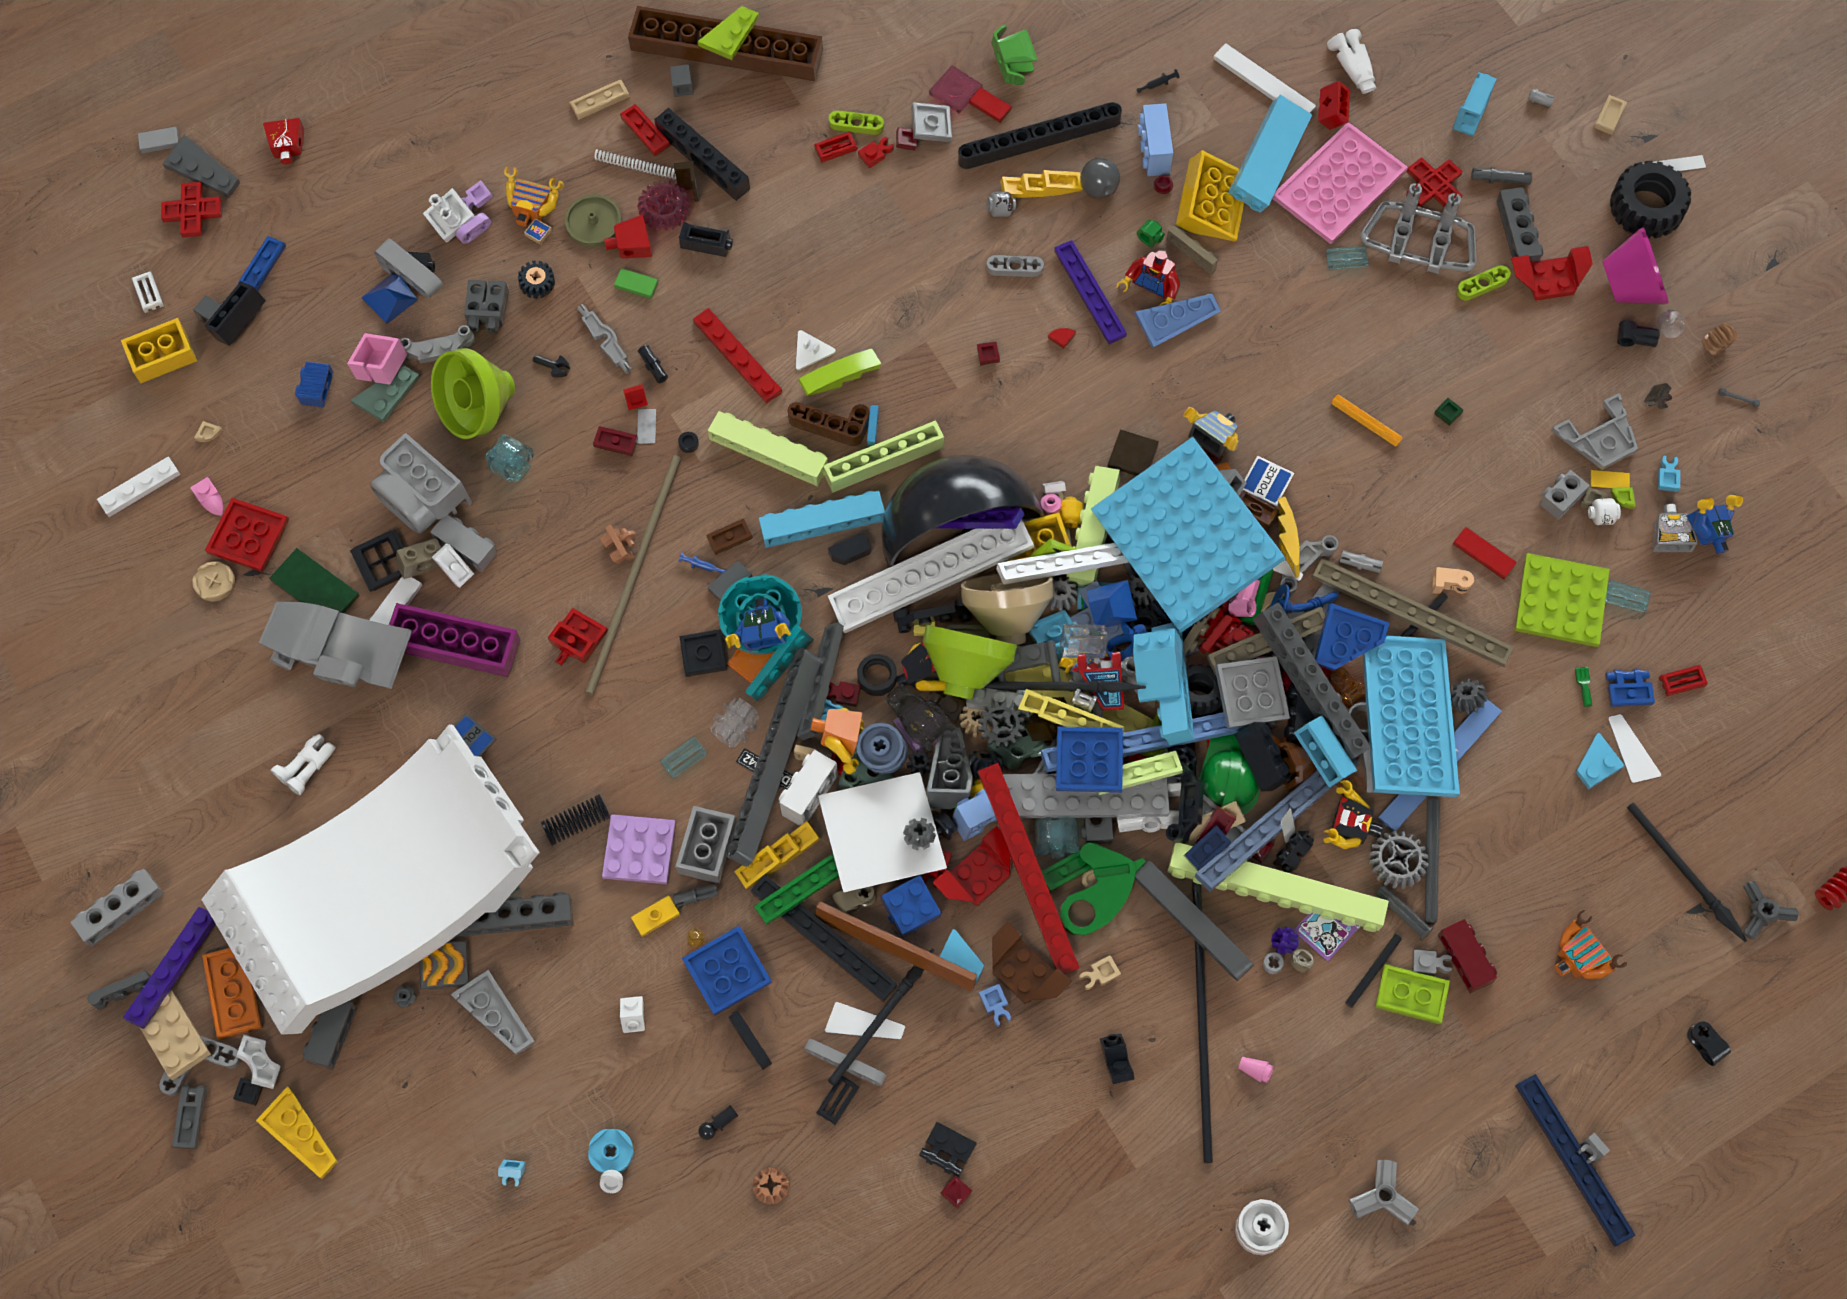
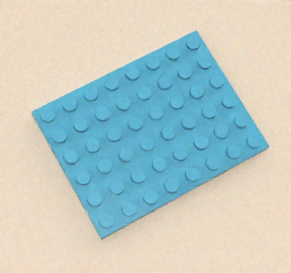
[1091,437,1286,633]

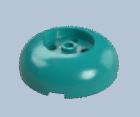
[718,574,802,655]

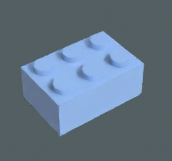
[1138,104,1173,176]

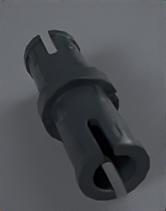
[638,345,668,383]

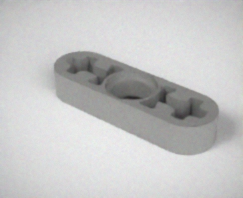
[987,255,1044,277]

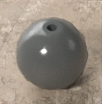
[1080,158,1120,199]

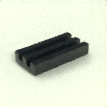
[816,1076,860,1126]

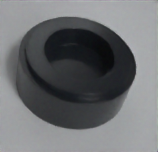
[678,432,699,453]

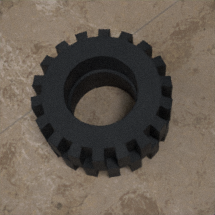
[1186,664,1223,719]

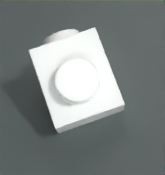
[620,996,645,1033]

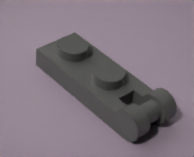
[87,971,151,1010]
[172,1085,207,1149]

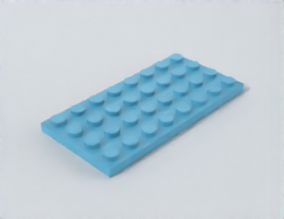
[1362,636,1460,797]

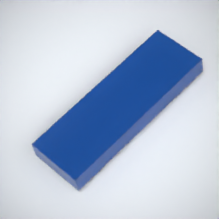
[238,236,286,291]

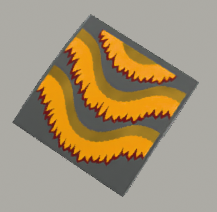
[419,942,468,990]

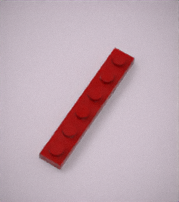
[693,308,782,404]

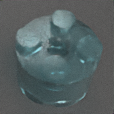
[485,434,534,483]
[1034,816,1080,859]

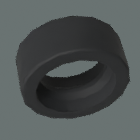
[857,654,897,696]

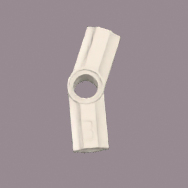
[1117,810,1179,832]

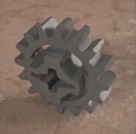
[978,701,1024,748]

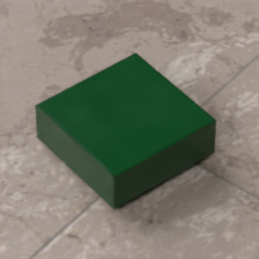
[1434,398,1463,426]

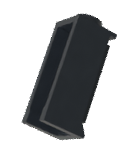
[679,222,733,257]

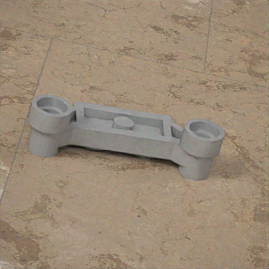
[400,325,475,364]
[1280,535,1339,596]

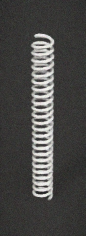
[595,149,676,180]

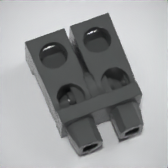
[464,280,509,333]

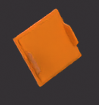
[726,649,774,683]

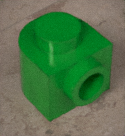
[1137,220,1165,248]

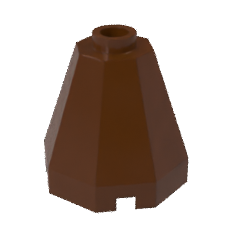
[1278,742,1317,790]

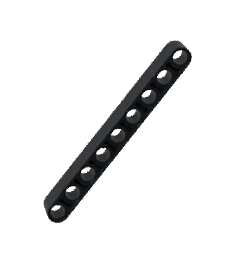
[958,102,1122,169]

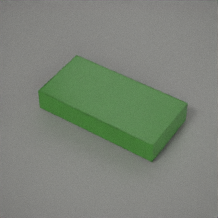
[614,268,658,299]

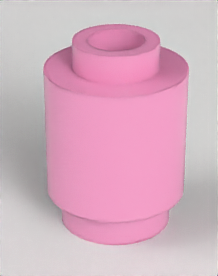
[1041,494,1061,516]

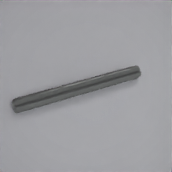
[1425,798,1440,924]

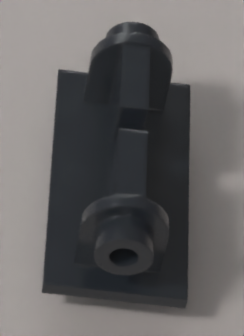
[1273,831,1314,873]

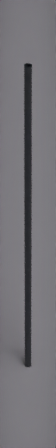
[1186,742,1213,1163]

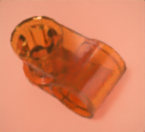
[1328,667,1366,708]

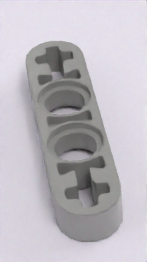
[804,1039,886,1087]

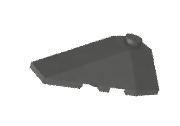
[927,727,973,809]

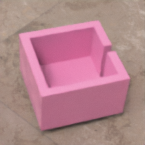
[347,333,407,385]

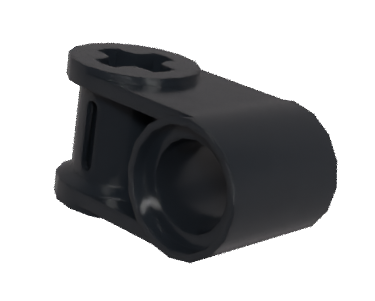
[1687,1021,1731,1066]

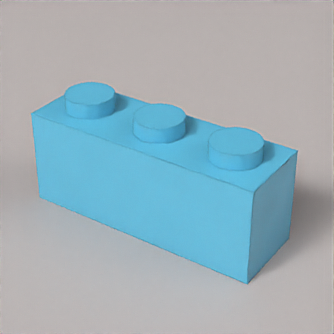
[1294,716,1357,787]

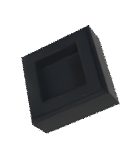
[233,1078,263,1106]

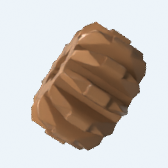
[1702,322,1738,356]

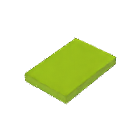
[1375,964,1450,1024]

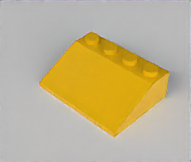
[1176,150,1244,242]

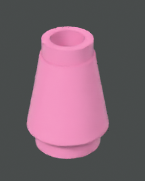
[1238,1057,1274,1083]

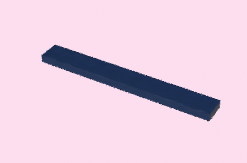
[1515,1074,1636,1247]

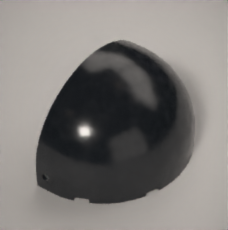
[881,455,1045,568]

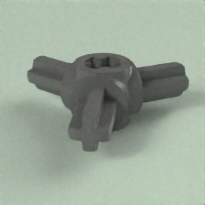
[1743,881,1799,940]

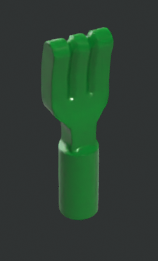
[1575,667,1592,707]

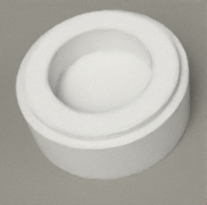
[600,1170,623,1193]

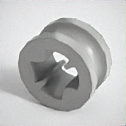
[1263,952,1284,974]

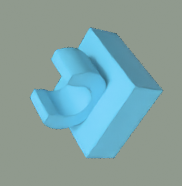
[498,1160,526,1186]

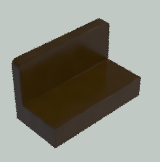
[674,161,699,202]

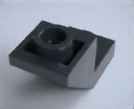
[1100,1034,1135,1084]

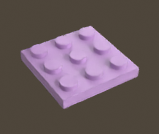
[602,814,676,885]

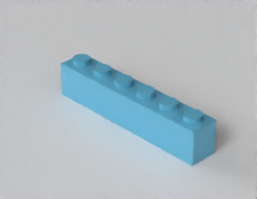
[759,491,885,548]
[1152,623,1195,745]

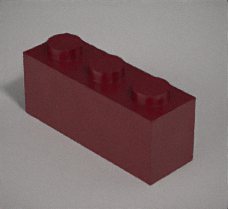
[1438,919,1497,994]

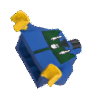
[1687,495,1743,554]
[725,598,791,651]

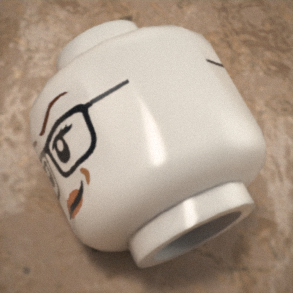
[1588,498,1621,525]

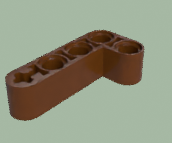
[787,402,870,446]

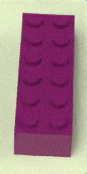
[389,603,520,677]

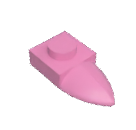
[190,477,223,516]

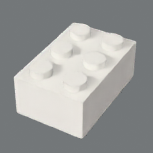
[779,750,838,826]

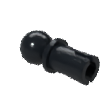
[698,1105,738,1140]

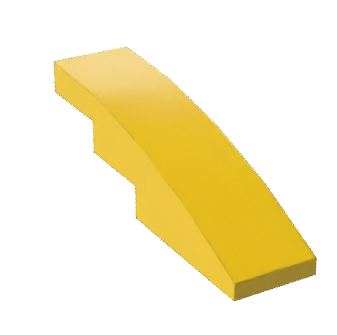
[1000,170,1083,198]
[1278,497,1300,578]
[734,821,821,889]

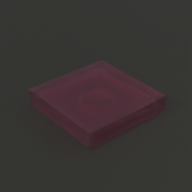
[929,65,982,114]

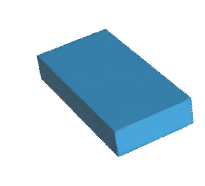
[867,405,879,448]

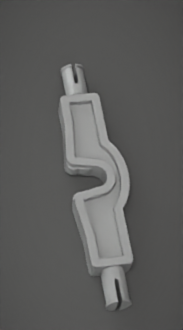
[577,304,632,374]

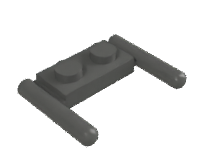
[997,640,1061,691]

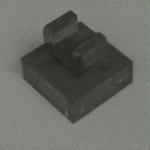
[1644,383,1672,409]

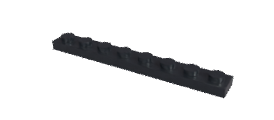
[751,875,898,1002]

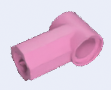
[1228,579,1260,617]

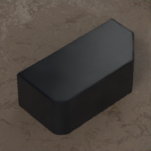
[828,532,871,565]

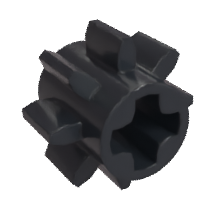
[906,750,933,778]

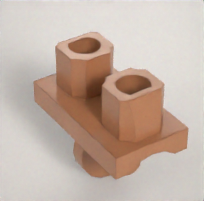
[600,525,637,564]

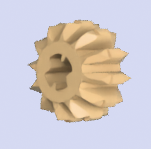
[959,706,995,737]

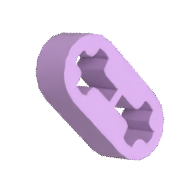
[456,213,491,244]

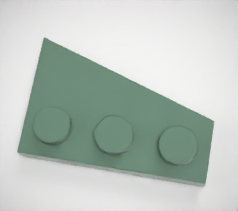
[350,365,420,423]

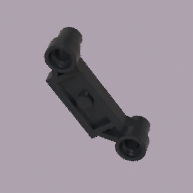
[893,598,973,634]
[1166,761,1204,844]

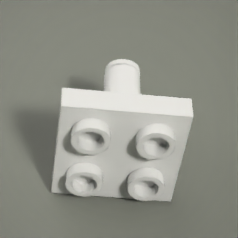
[423,188,475,243]

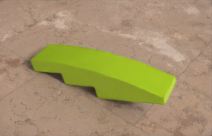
[798,349,881,396]

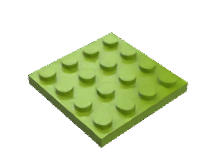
[1514,553,1610,647]

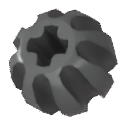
[903,818,936,850]

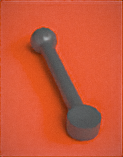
[1718,388,1760,407]

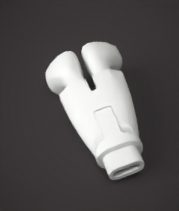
[1327,29,1376,94]

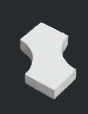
[236,1035,281,1089]

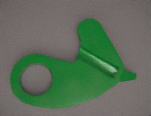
[1060,842,1145,936]

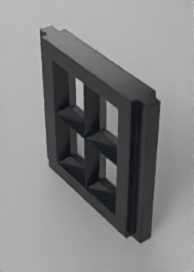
[350,530,404,592]

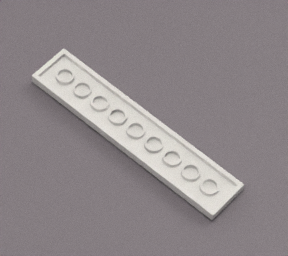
[828,519,1035,634]

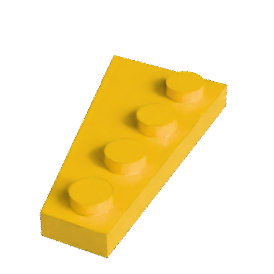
[256,1086,338,1179]

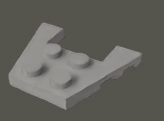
[1552,393,1638,470]

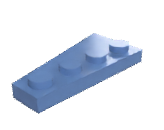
[1134,294,1221,348]

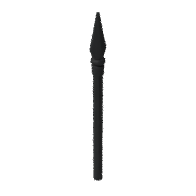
[984,680,1146,693]
[1627,803,1747,942]
[828,948,934,1086]

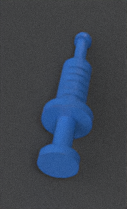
[678,552,726,574]

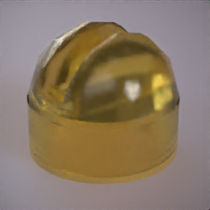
[687,928,705,946]

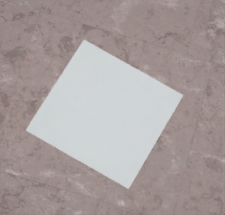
[818,772,947,893]

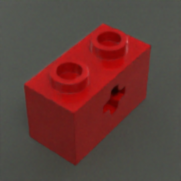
[1318,81,1350,130]

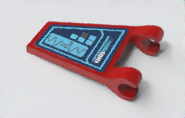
[1077,652,1124,711]

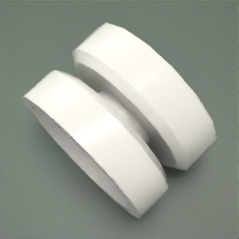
[1235,1199,1289,1255]

